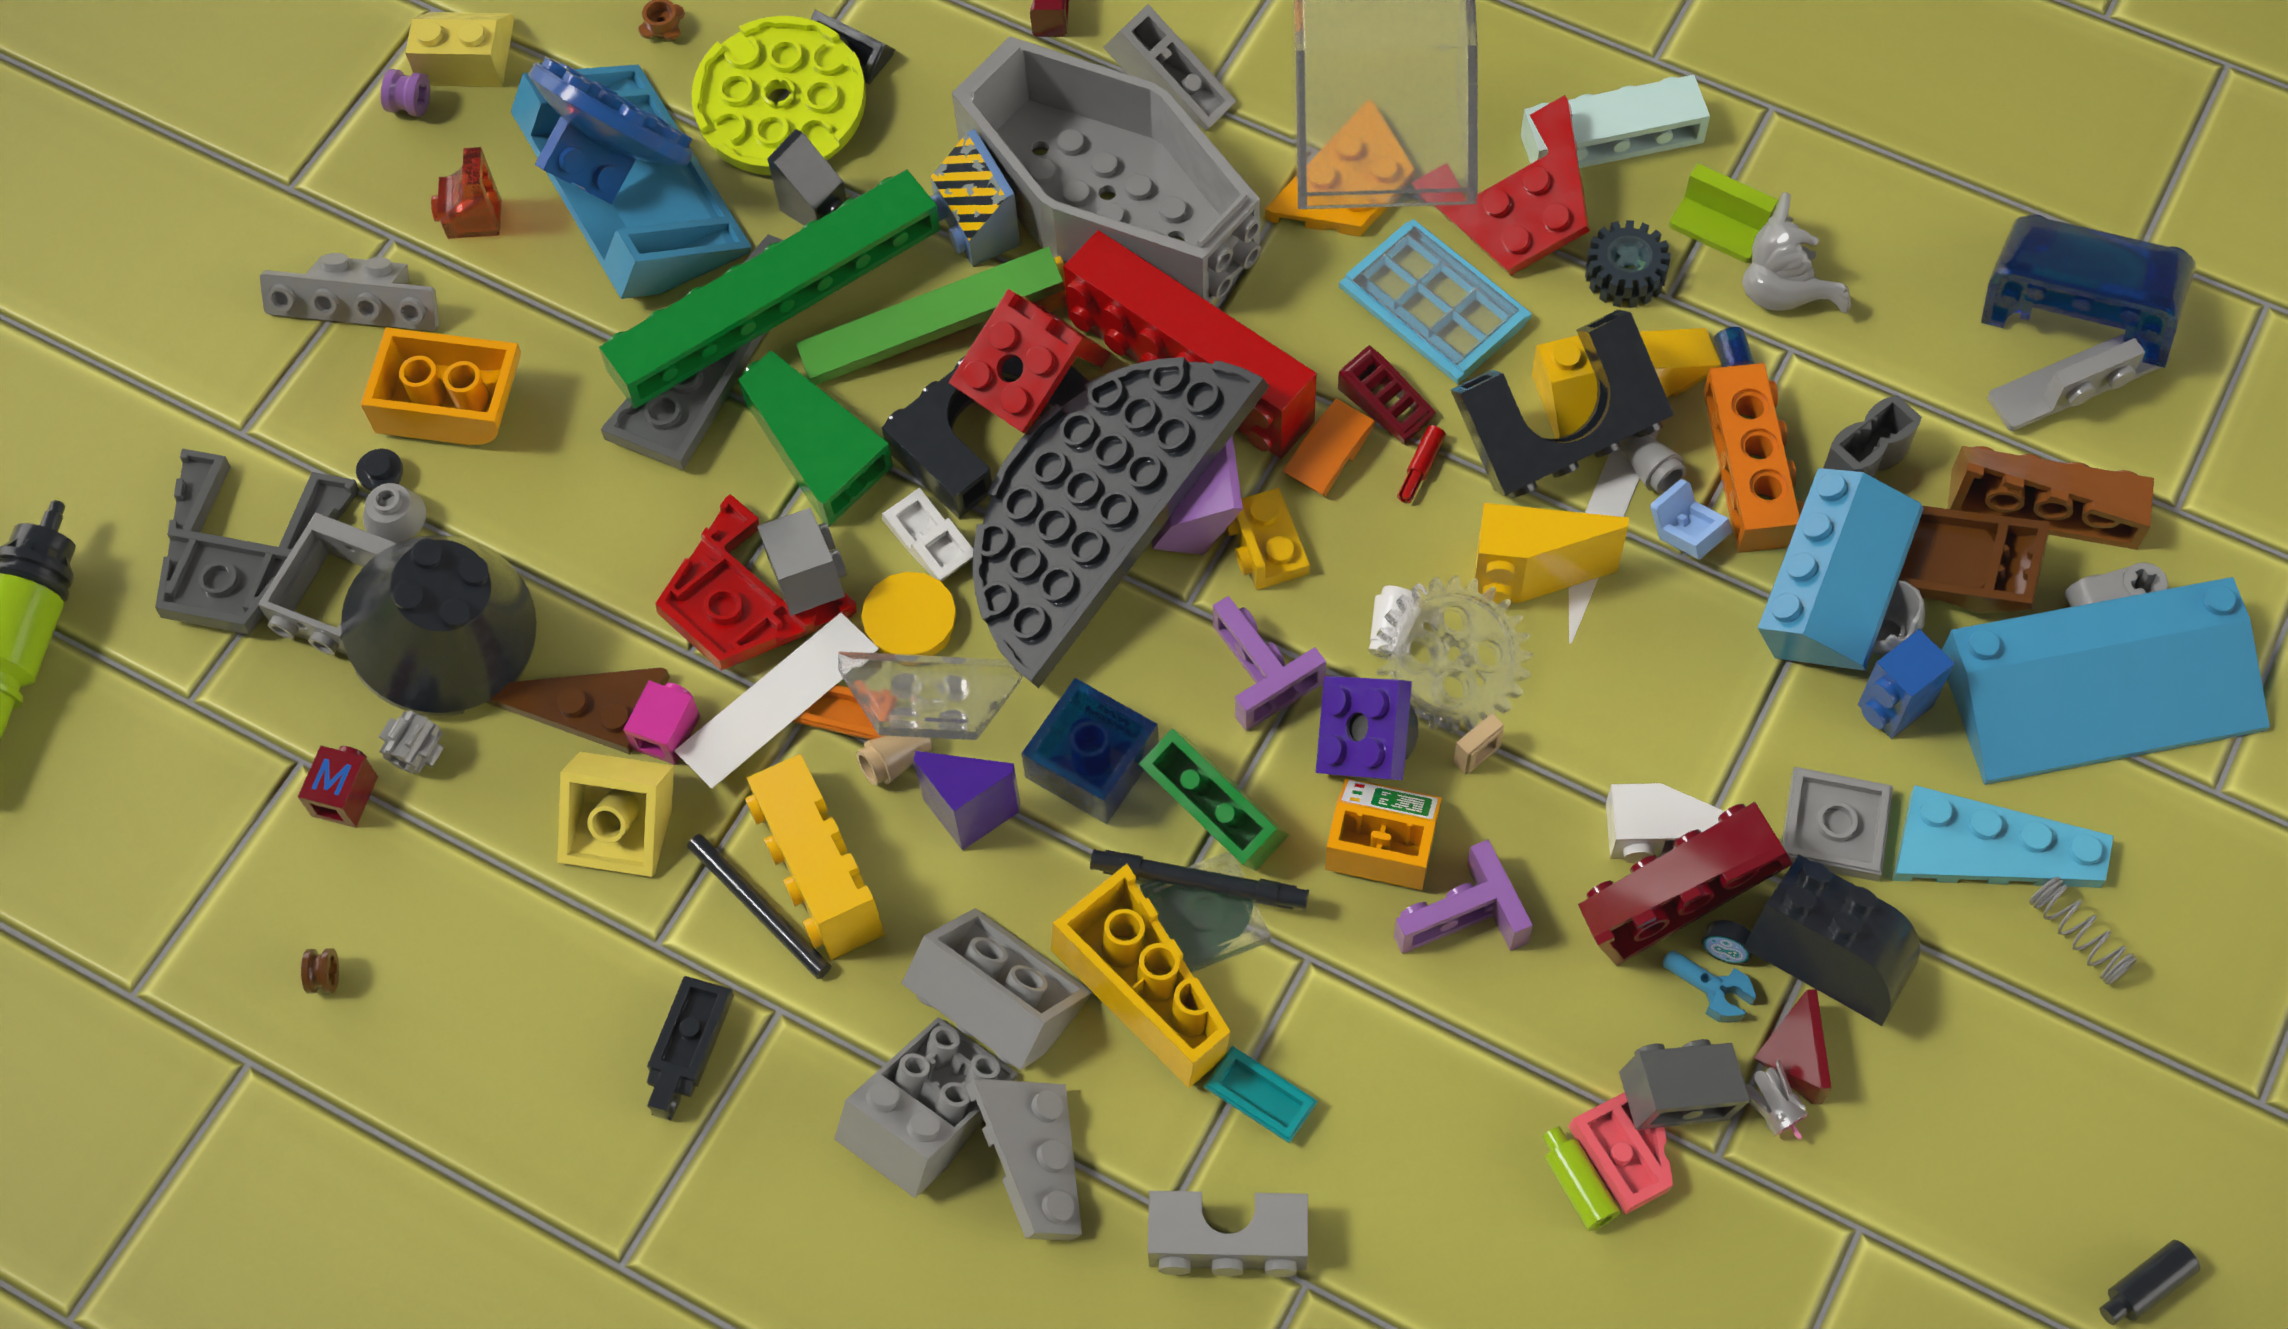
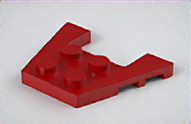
[1412,95,1590,276]
[655,494,857,671]

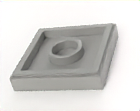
[1781,767,1893,882]

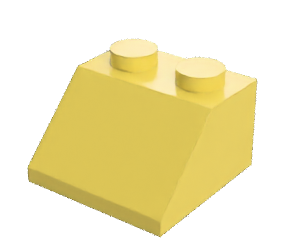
[405,12,514,87]
[557,752,674,877]

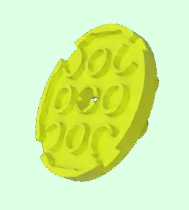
[691,16,866,175]

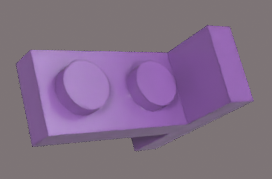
[1213,596,1326,731]
[1394,839,1533,954]

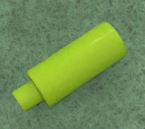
[1542,1126,1621,1231]

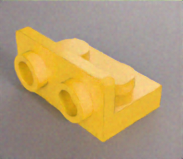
[1225,488,1310,590]

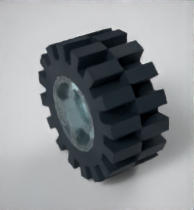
[1585,220,1670,308]

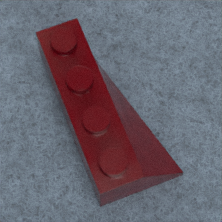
[1578,802,1793,966]

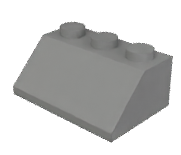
[901,908,1093,1070]

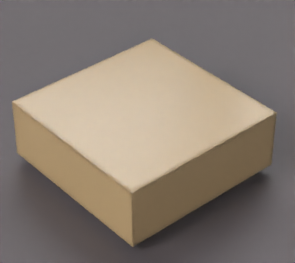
[1453,713,1504,774]

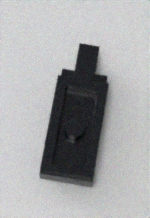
[647,976,734,1121]

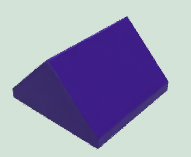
[914,751,1021,851]

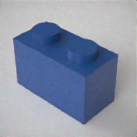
[1858,629,1955,739]

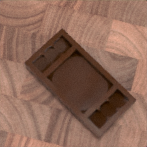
[1898,506,2050,613]

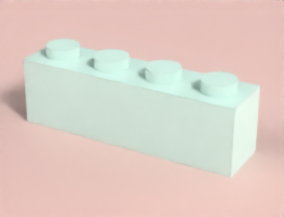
[1520,75,1710,168]

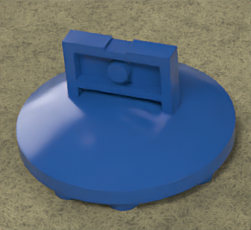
[528,57,694,204]

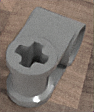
[2065,562,2168,607]

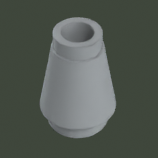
[1620,434,1687,495]

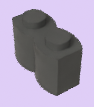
[1823,395,1922,478]

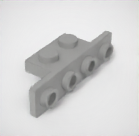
[259,253,439,331]
[1987,325,2170,431]

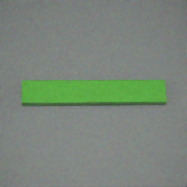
[796,246,1066,385]

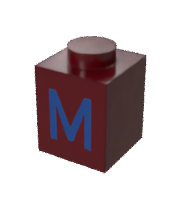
[298,745,378,828]

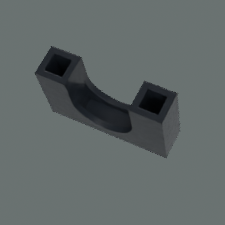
[1451,310,1674,498]
[881,356,1090,519]

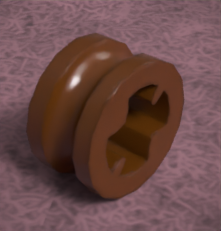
[301,948,339,994]

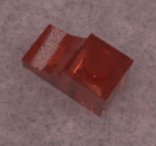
[431,147,502,239]

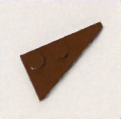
[485,667,670,755]

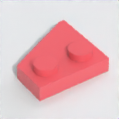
[1568,1092,1673,1215]

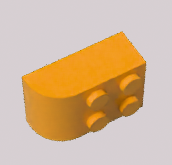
[361,327,521,445]

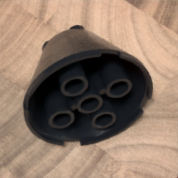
[341,535,537,716]

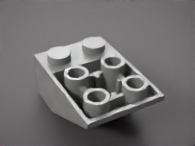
[834,1017,1018,1198]

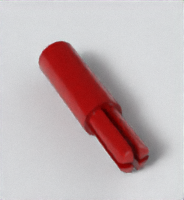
[1397,425,1446,504]

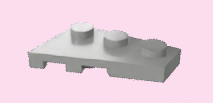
[965,1078,1082,1241]

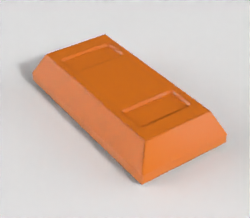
[792,685,898,740]

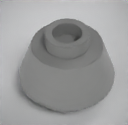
[363,483,427,543]

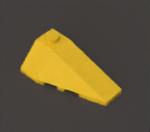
[1532,328,1721,438]

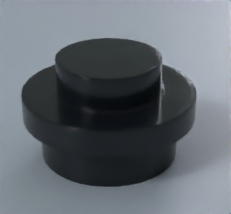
[356,448,403,491]

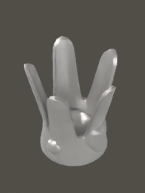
[1745,1059,1808,1140]

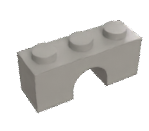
[1147,1191,1308,1277]

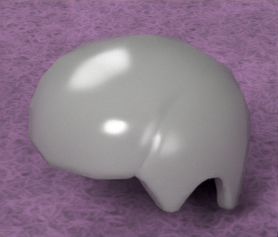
[1872,580,1926,655]

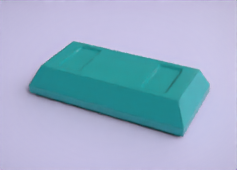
[1204,1046,1318,1143]

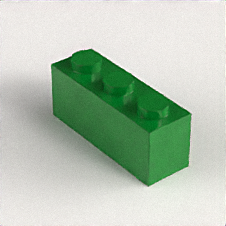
[1139,728,1289,871]

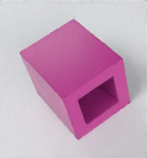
[623,680,700,765]

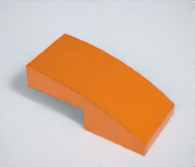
[1283,398,1377,497]

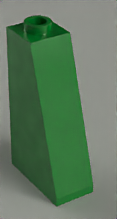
[738,350,894,527]

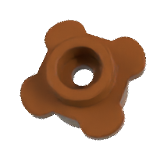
[638,0,685,40]

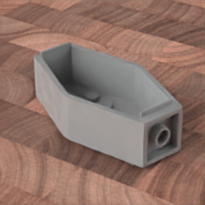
[952,36,1261,303]

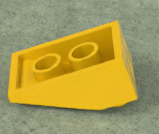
[1472,503,1629,605]

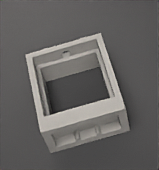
[258,512,397,656]

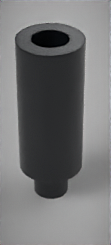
[2099,1239,2200,1325]

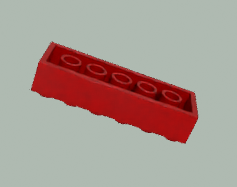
[1063,230,1317,459]

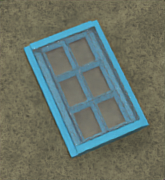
[1339,219,1532,384]

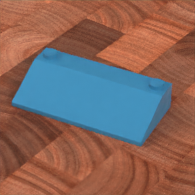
[511,64,752,299]
[1942,577,2270,785]

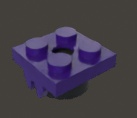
[1315,676,1419,780]

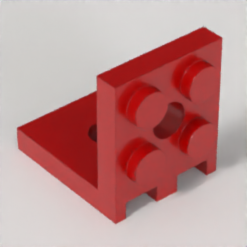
[948,289,1111,434]

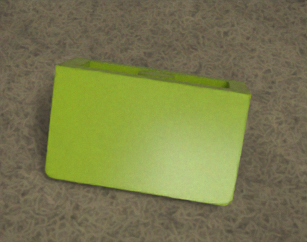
[1669,163,1778,263]

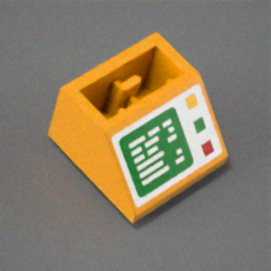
[1325,778,1442,890]

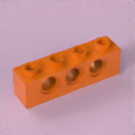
[1703,363,1804,553]

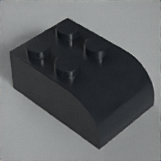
[1743,854,1920,1026]

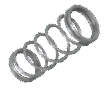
[2029,877,2137,984]

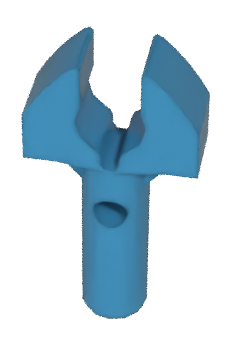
[1663,950,1756,1023]

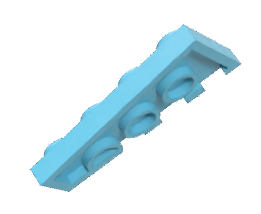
[1893,785,2114,888]

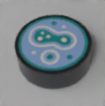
[1701,920,1752,964]

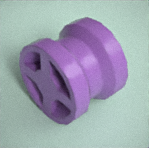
[381,69,430,117]

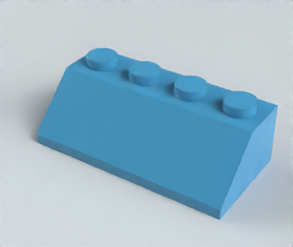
[1758,468,1924,670]

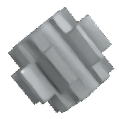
[379,710,444,774]

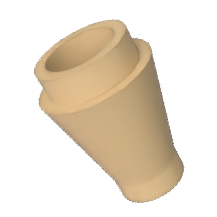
[856,725,932,786]

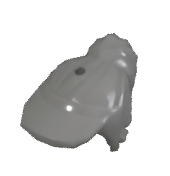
[1742,192,1852,313]

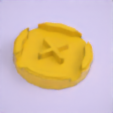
[861,571,957,663]

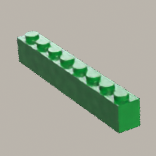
[599,169,940,409]

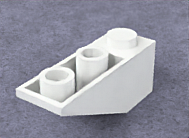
[1606,783,1724,864]

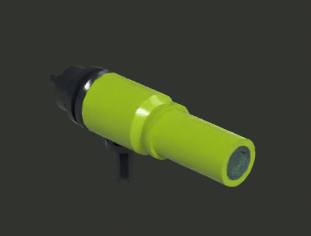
[0,500,76,741]

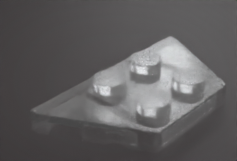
[838,651,1023,740]

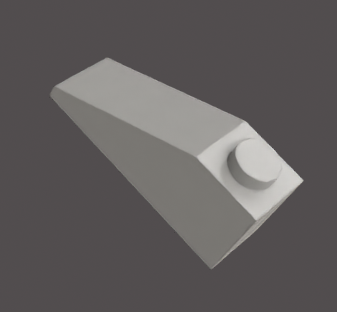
[1103,4,1236,131]

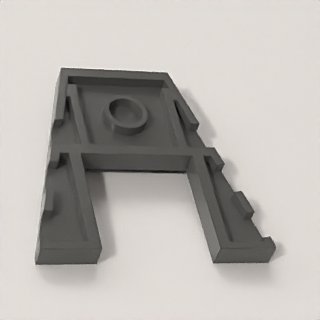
[155,449,360,634]

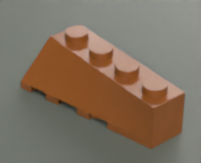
[1947,446,2154,550]

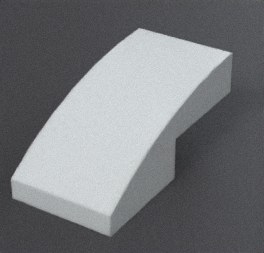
[882,488,973,581]

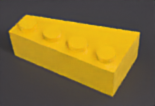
[744,753,885,960]
[1051,864,1231,1089]

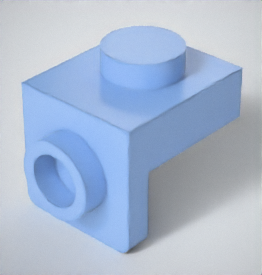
[1650,479,1732,560]

